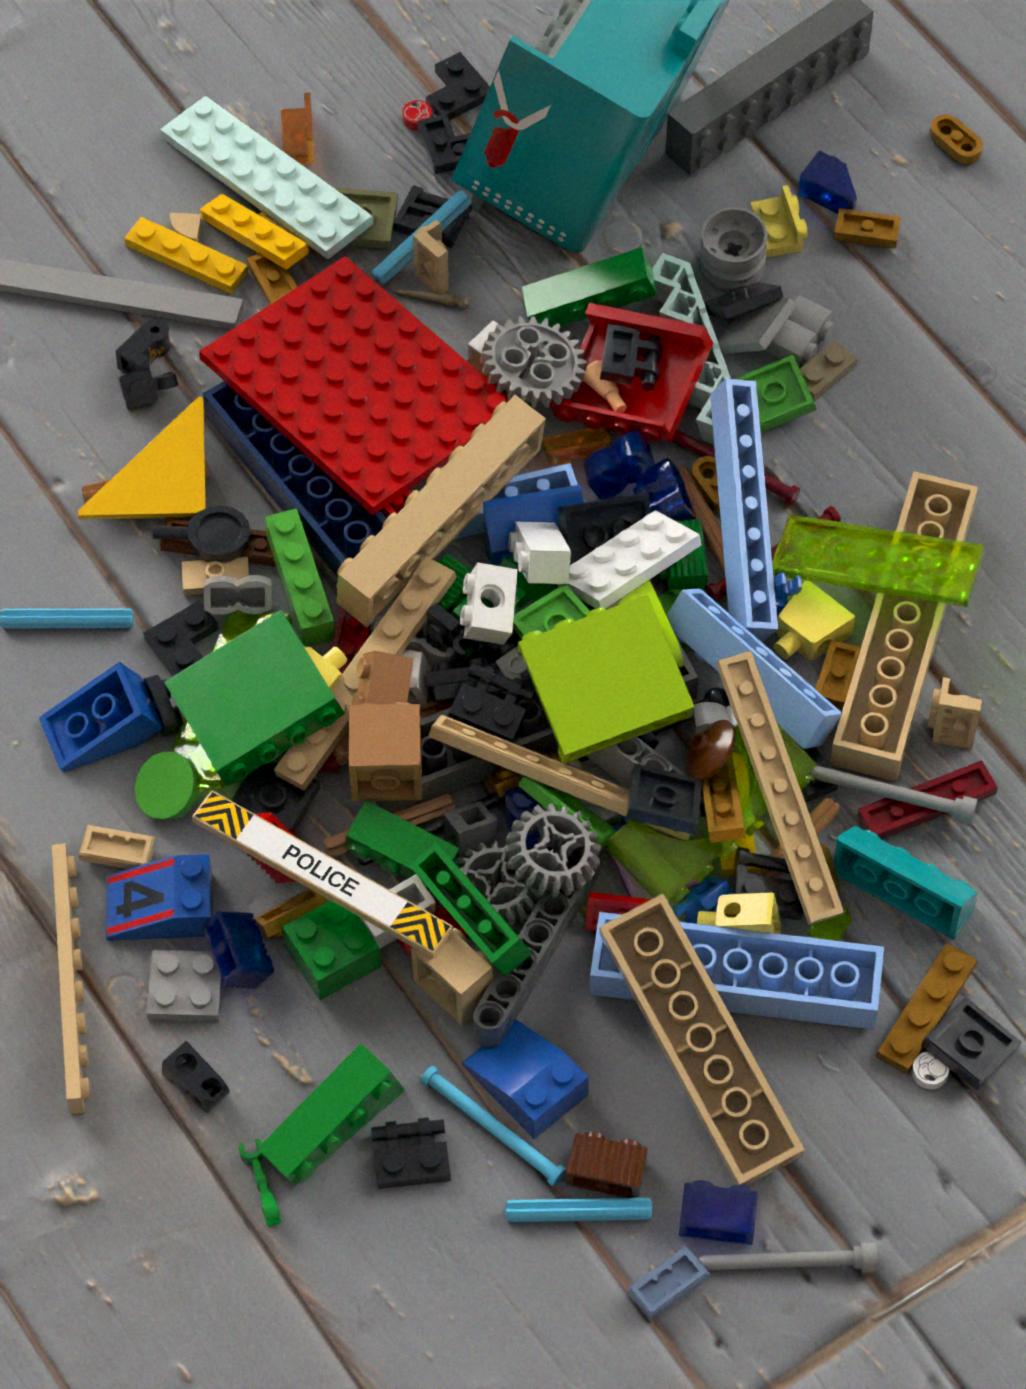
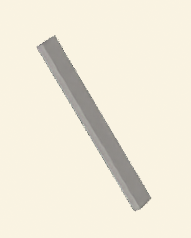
[0,259,244,330]

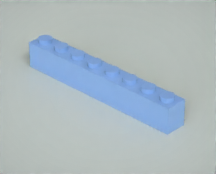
[710,378,778,642]

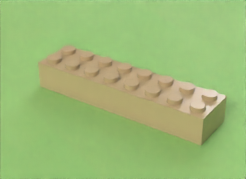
[336,395,546,627]
[599,894,805,1190]

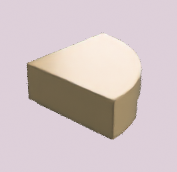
[170,212,202,242]

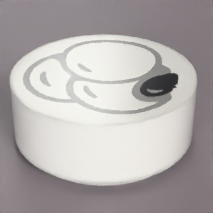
[912,1052,949,1090]

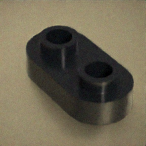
[143,675,183,738]

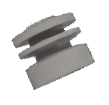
[700,207,768,292]

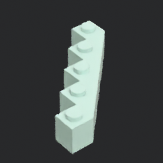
[652,253,731,445]

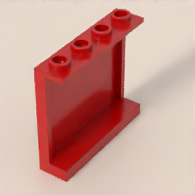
[549,303,713,442]

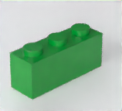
[345,800,459,891]

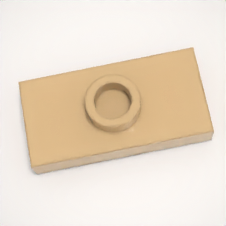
[182,557,249,596]
[79,825,156,869]

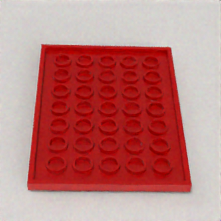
[199,256,509,515]

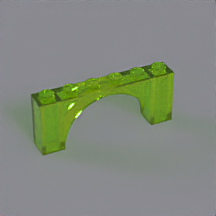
[605,723,817,905]

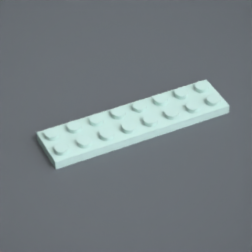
[160,96,373,259]

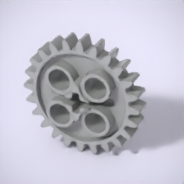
[480,316,587,408]

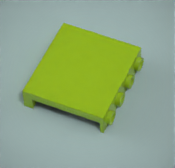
[517,595,695,764]

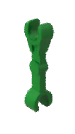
[239,1139,281,1227]

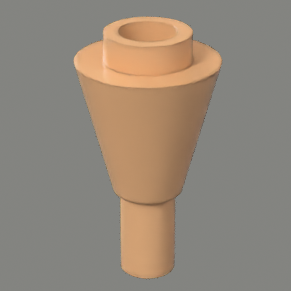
[583,360,627,413]

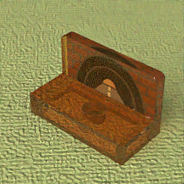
[281,92,315,163]

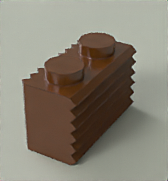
[566,1132,648,1198]

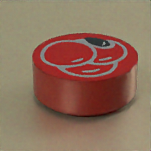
[402,100,433,131]

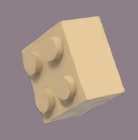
[411,928,493,1026]

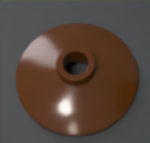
[685,720,736,782]

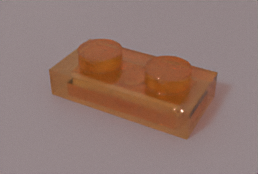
[542,426,613,466]

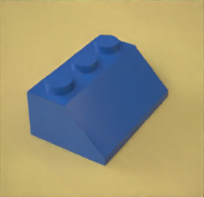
[483,484,584,566]

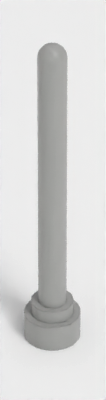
[812,766,978,826]
[698,1242,877,1273]

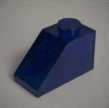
[798,150,857,214]

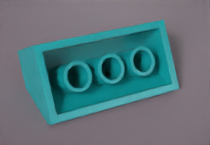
[833,826,978,940]

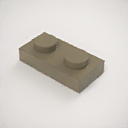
[800,340,858,402]

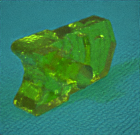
[808,905,851,941]

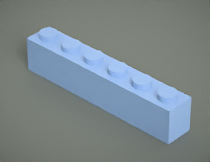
[666,589,843,749]

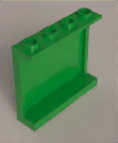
[165,610,345,787]

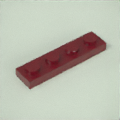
[857,760,998,839]

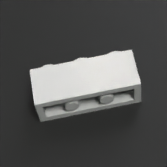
[508,522,571,584]

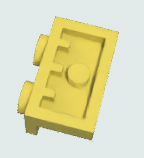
[750,185,808,258]

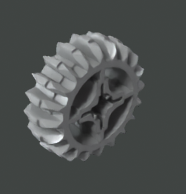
[505,803,601,898]
[456,840,542,929]

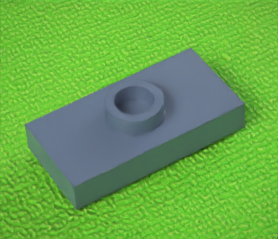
[627,1246,710,1321]

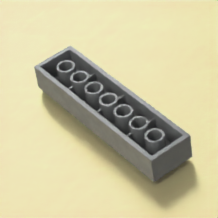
[665,0,874,175]

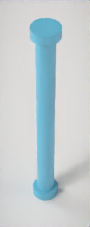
[420,1065,567,1187]

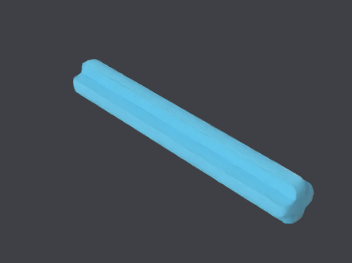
[372,190,472,285]
[0,609,134,629]
[506,1198,652,1222]

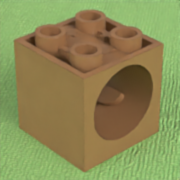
[349,702,422,801]

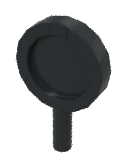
[153,506,251,563]

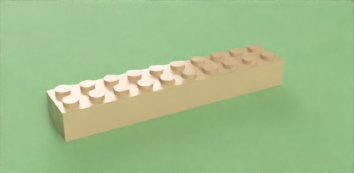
[830,471,978,782]

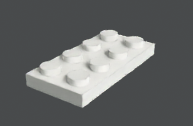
[557,510,701,608]

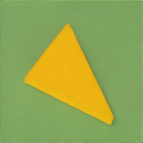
[78,397,206,520]

